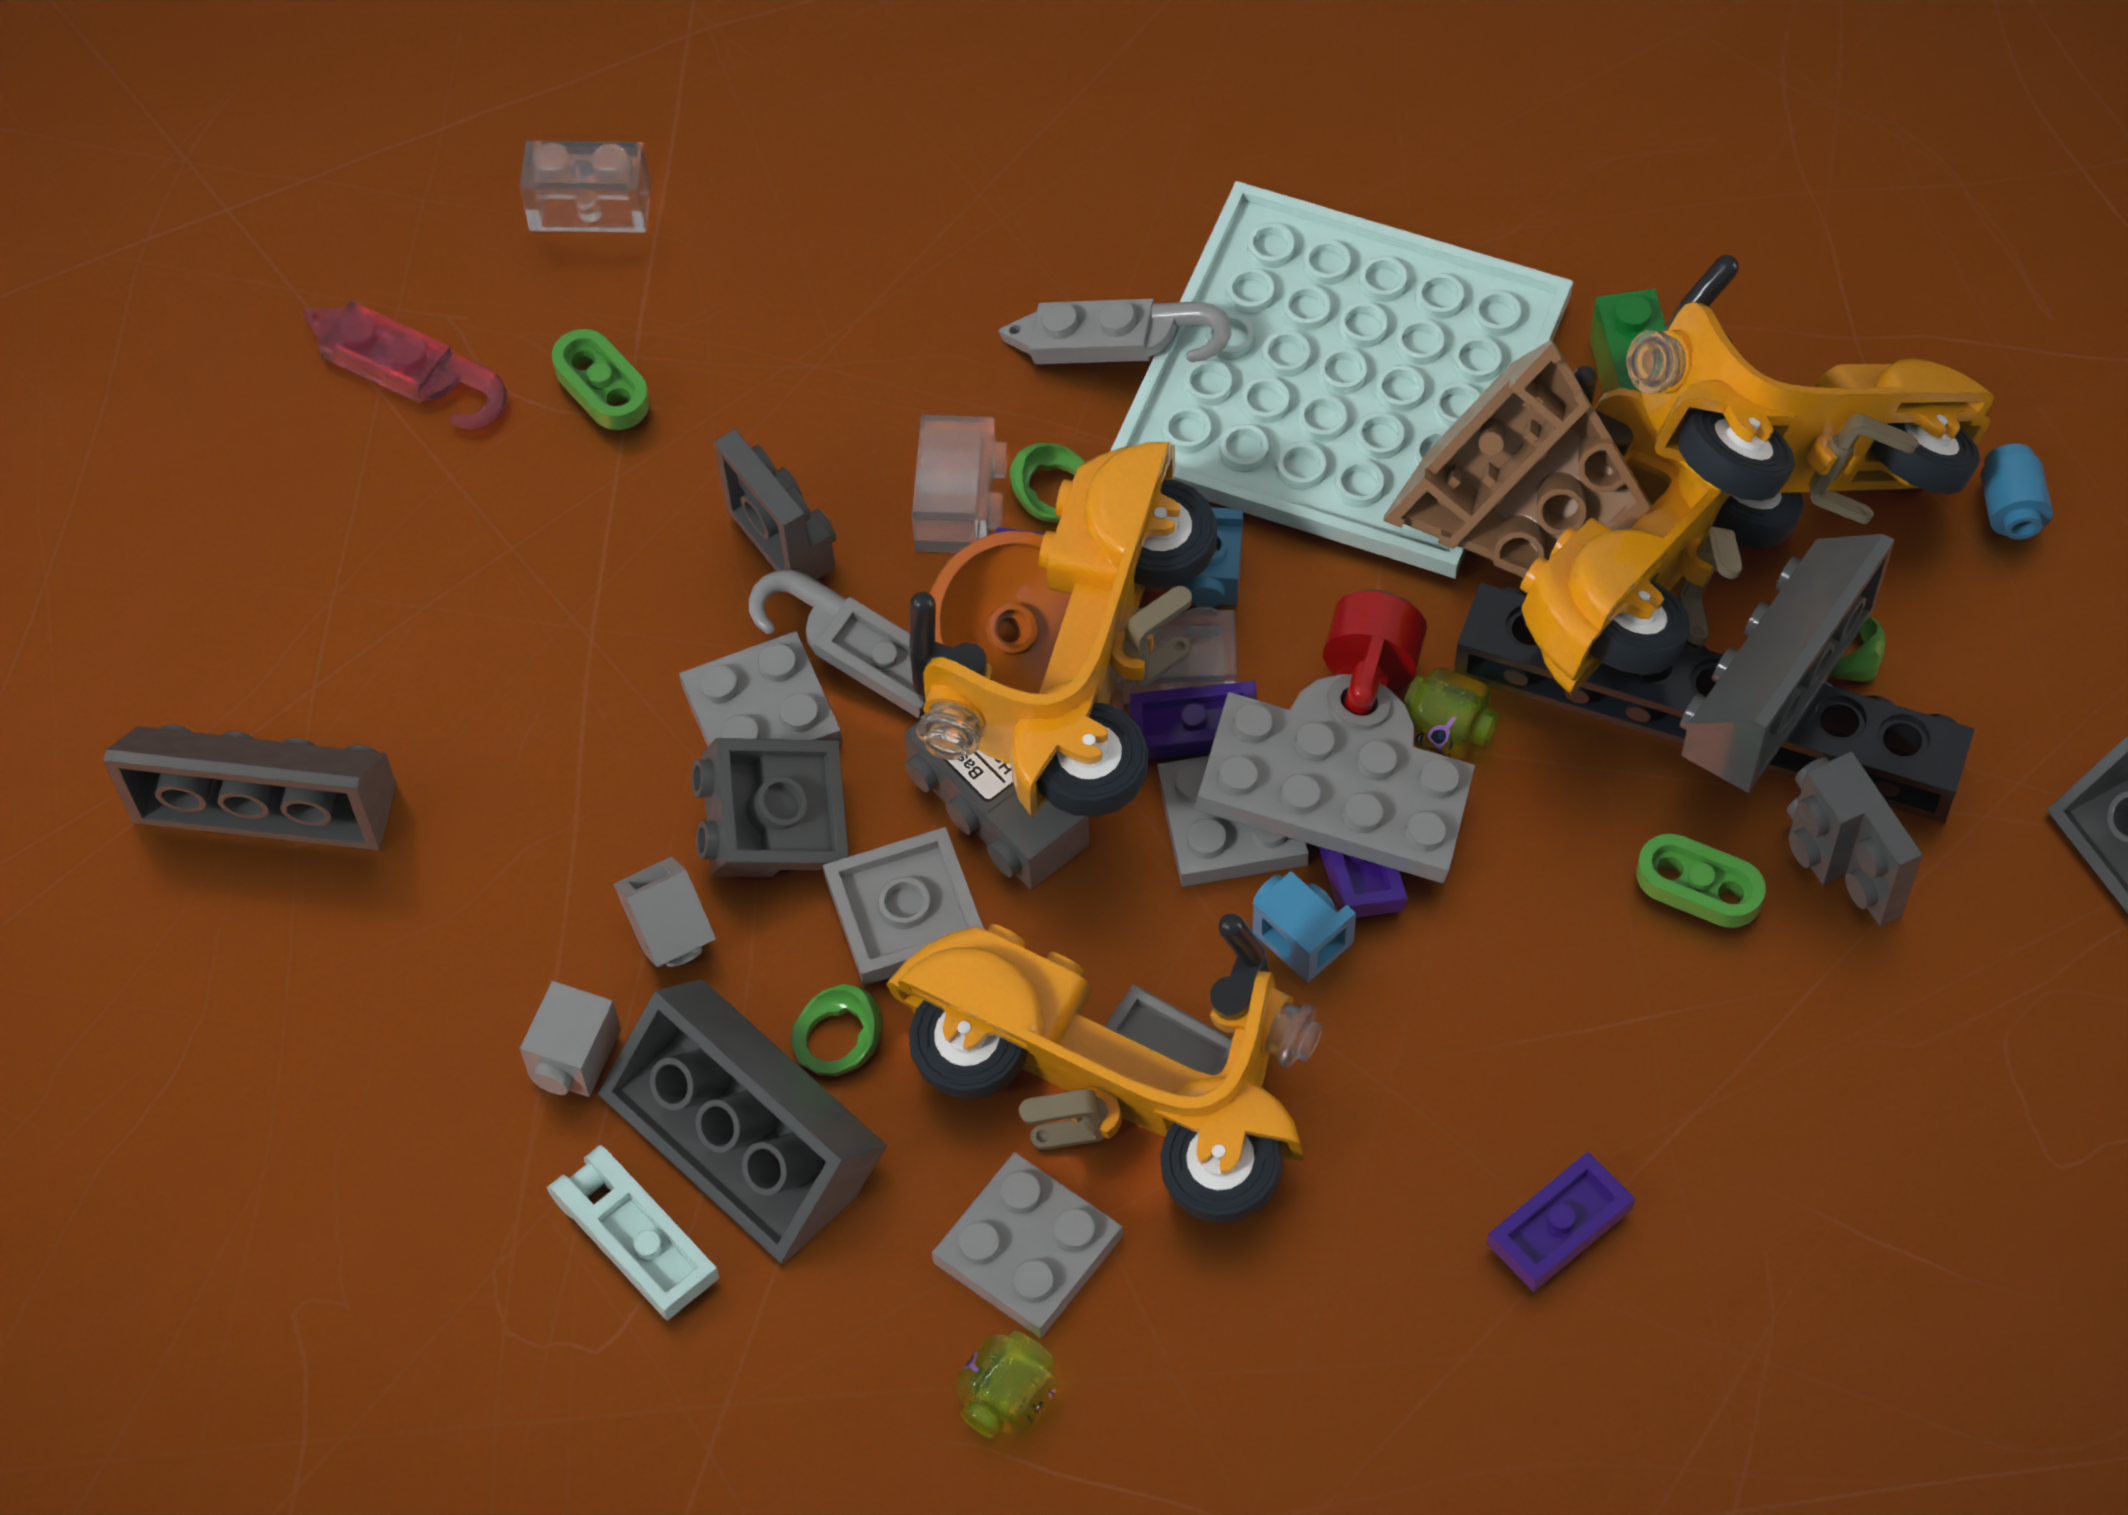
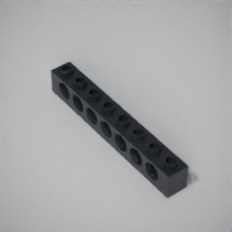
[1454,582,1975,824]

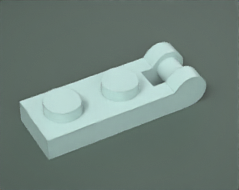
[547,1145,719,1321]

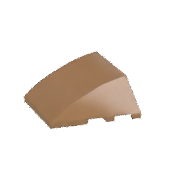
[1383,339,1651,578]

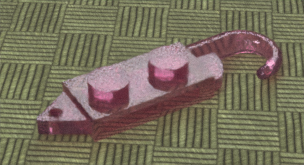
[303,301,507,429]

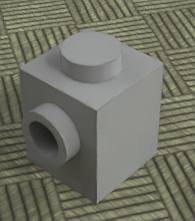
[613,856,716,967]
[520,981,621,1097]

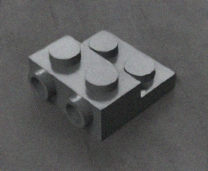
[714,429,837,580]
[691,738,849,877]
[1786,751,1923,927]

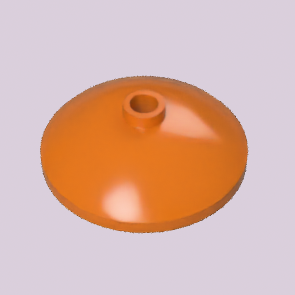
[929,531,1071,694]

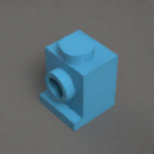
[1178,507,1243,608]
[1252,871,1356,983]

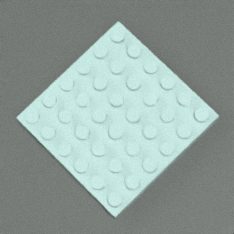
[1110,181,1573,579]

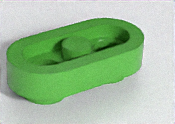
[552,329,650,430]
[1636,834,1766,928]

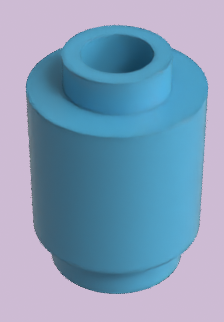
[1980,444,2053,539]

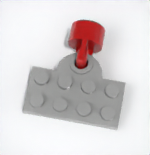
[1194,590,1475,884]

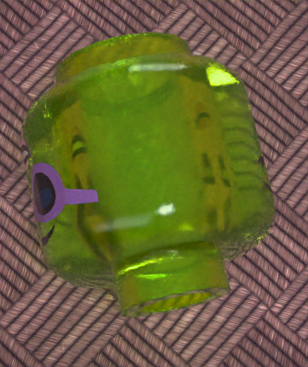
[1403,667,1499,759]
[954,1331,1058,1438]

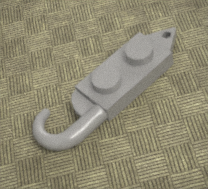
[999,298,1231,364]
[748,569,924,719]

